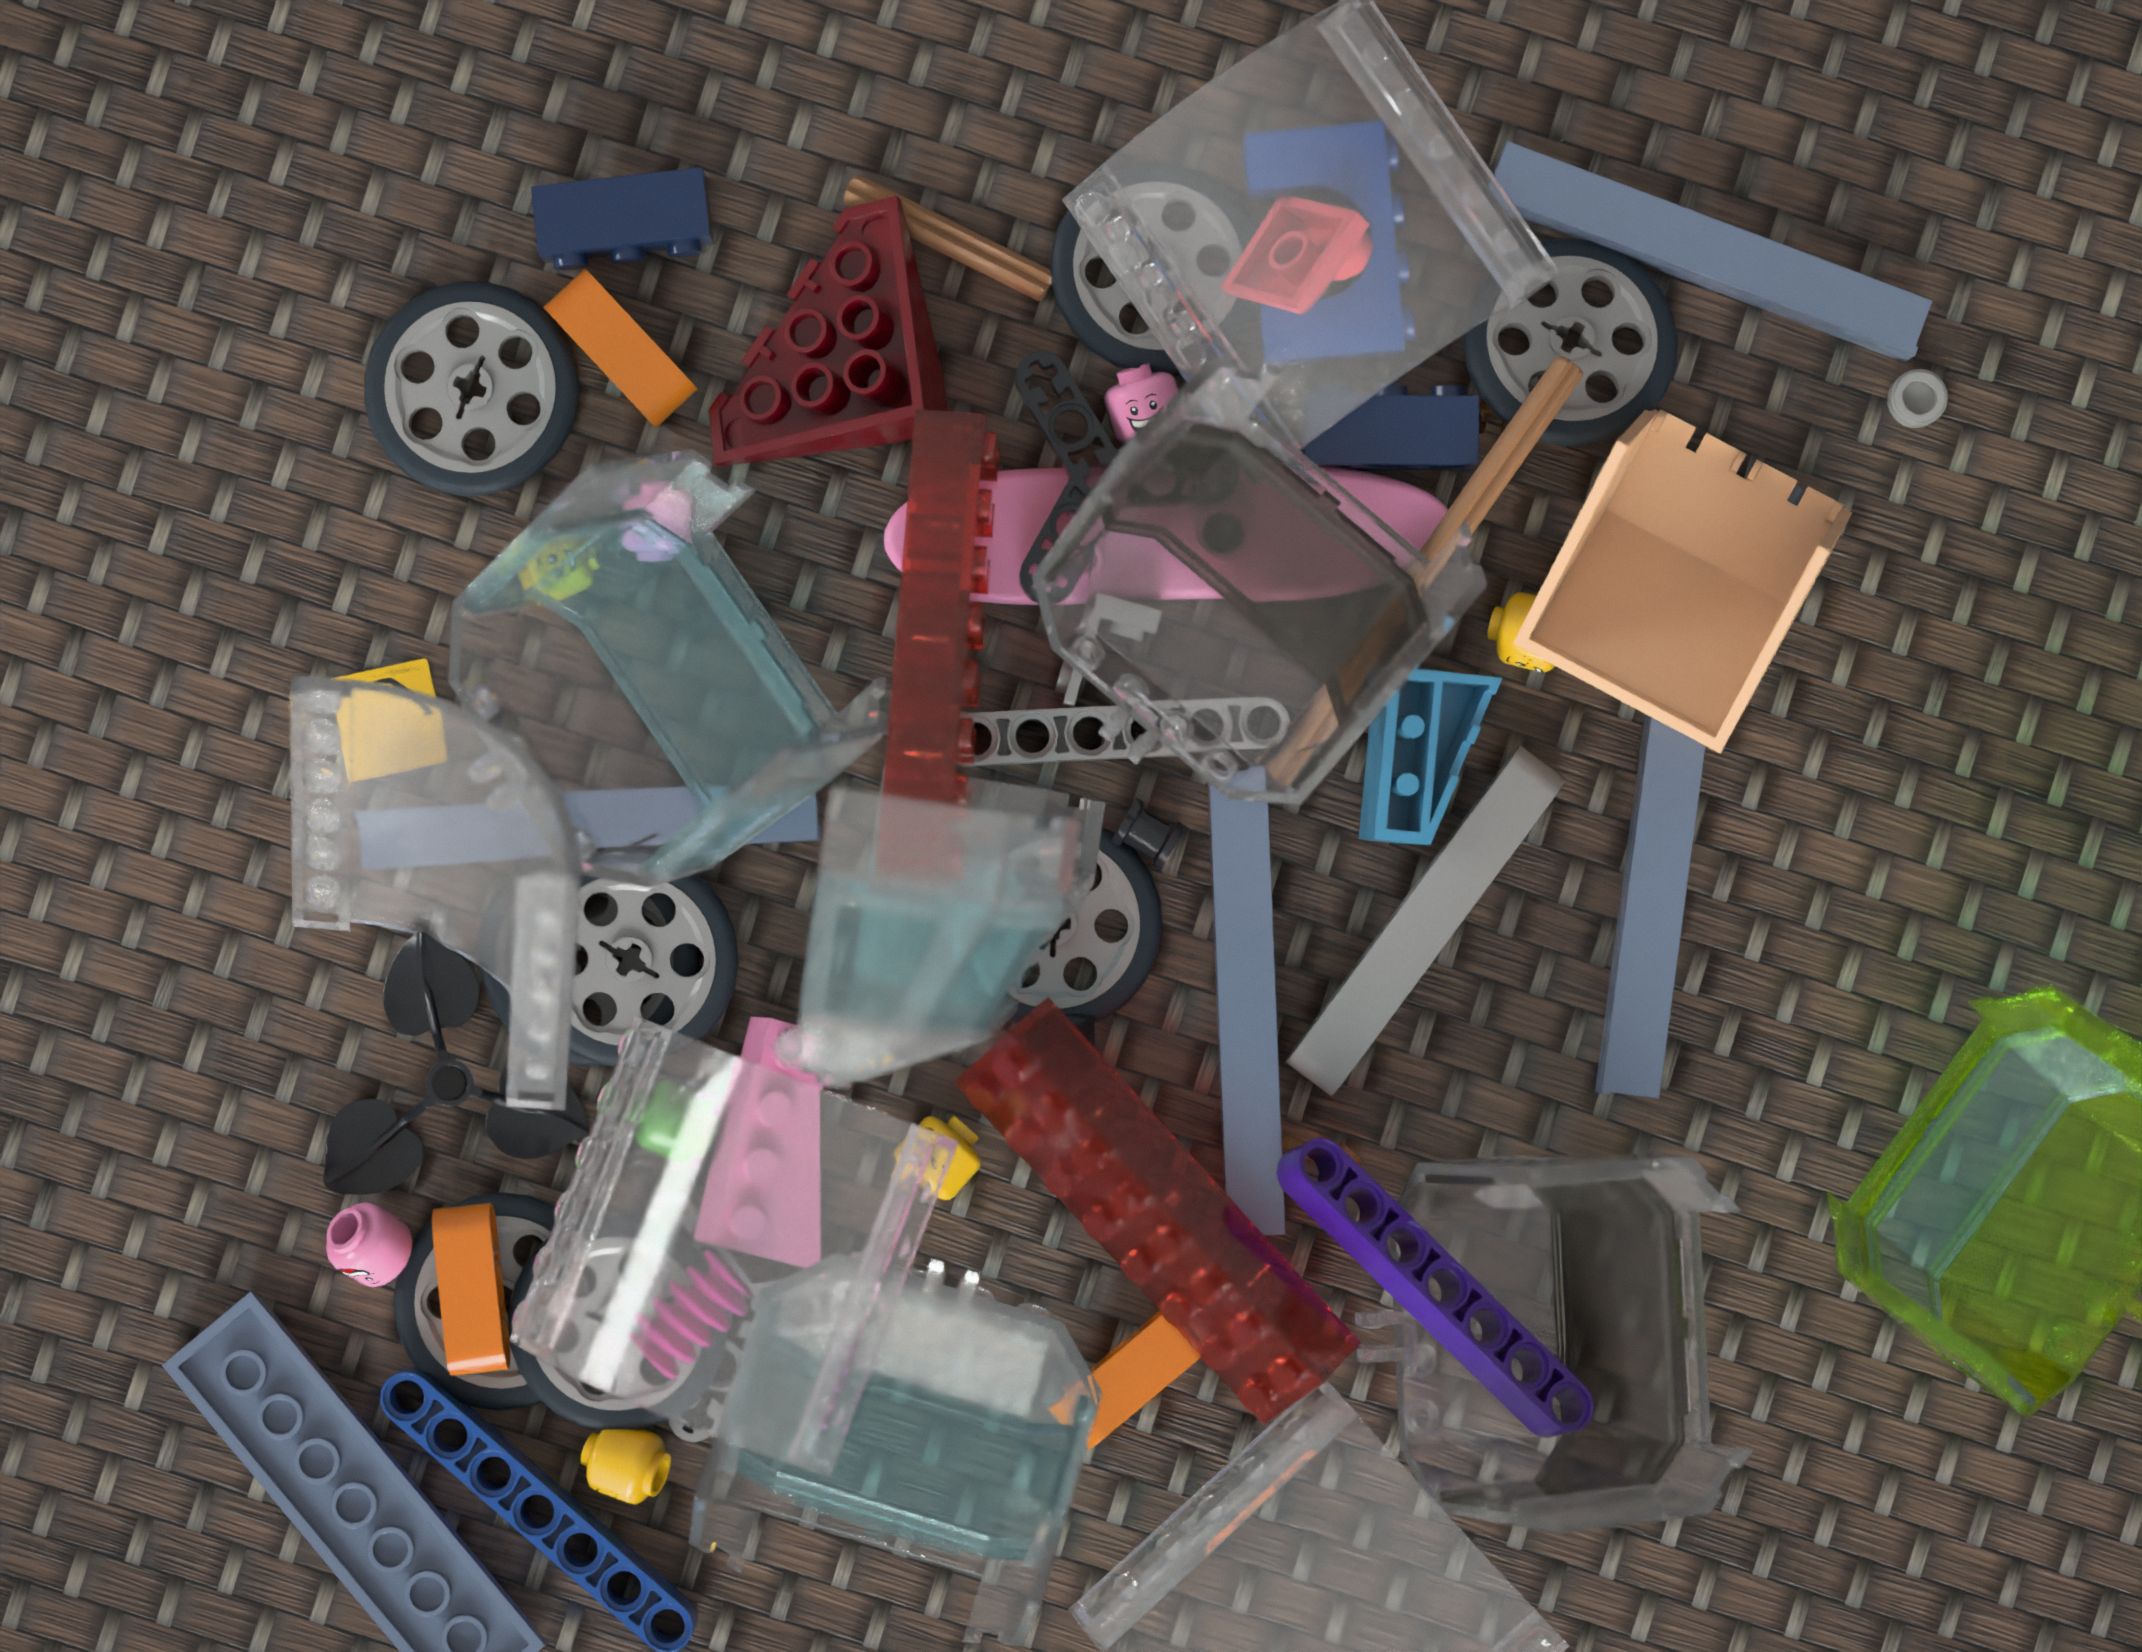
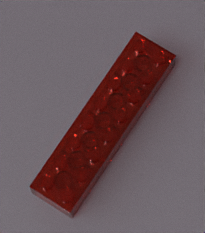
[876,409,1000,893]
[954,997,1361,1425]

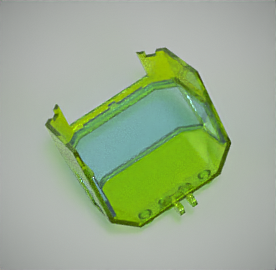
[1827,985,2142,1419]

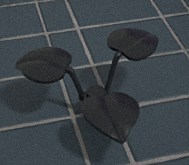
[323,932,589,1195]

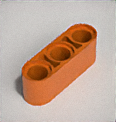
[543,269,698,428]
[432,1203,511,1376]
[1050,1298,1215,1449]

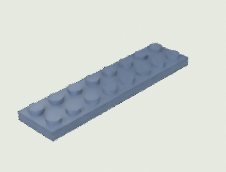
[162,1290,548,1652]

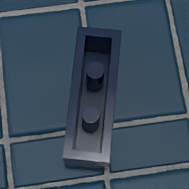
[531,167,714,270]
[1303,385,1479,470]

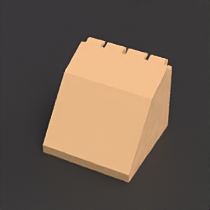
[1513,409,1853,753]

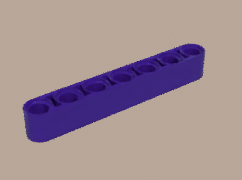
[1277,1138,1594,1438]

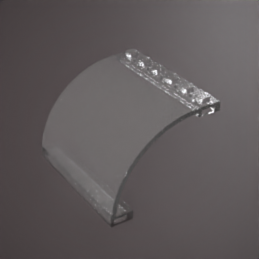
[1062,0,1561,483]
[290,675,580,1110]
[509,1015,958,1477]
[1068,1376,1569,1652]

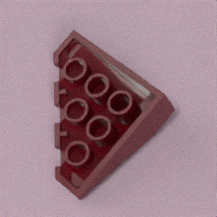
[708,196,950,467]

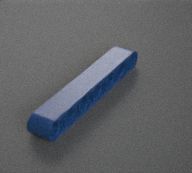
[380,1366,698,1652]

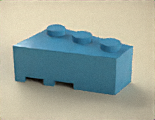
[1358,666,1502,845]

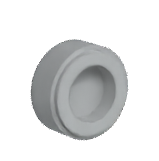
[1887,369,1948,428]

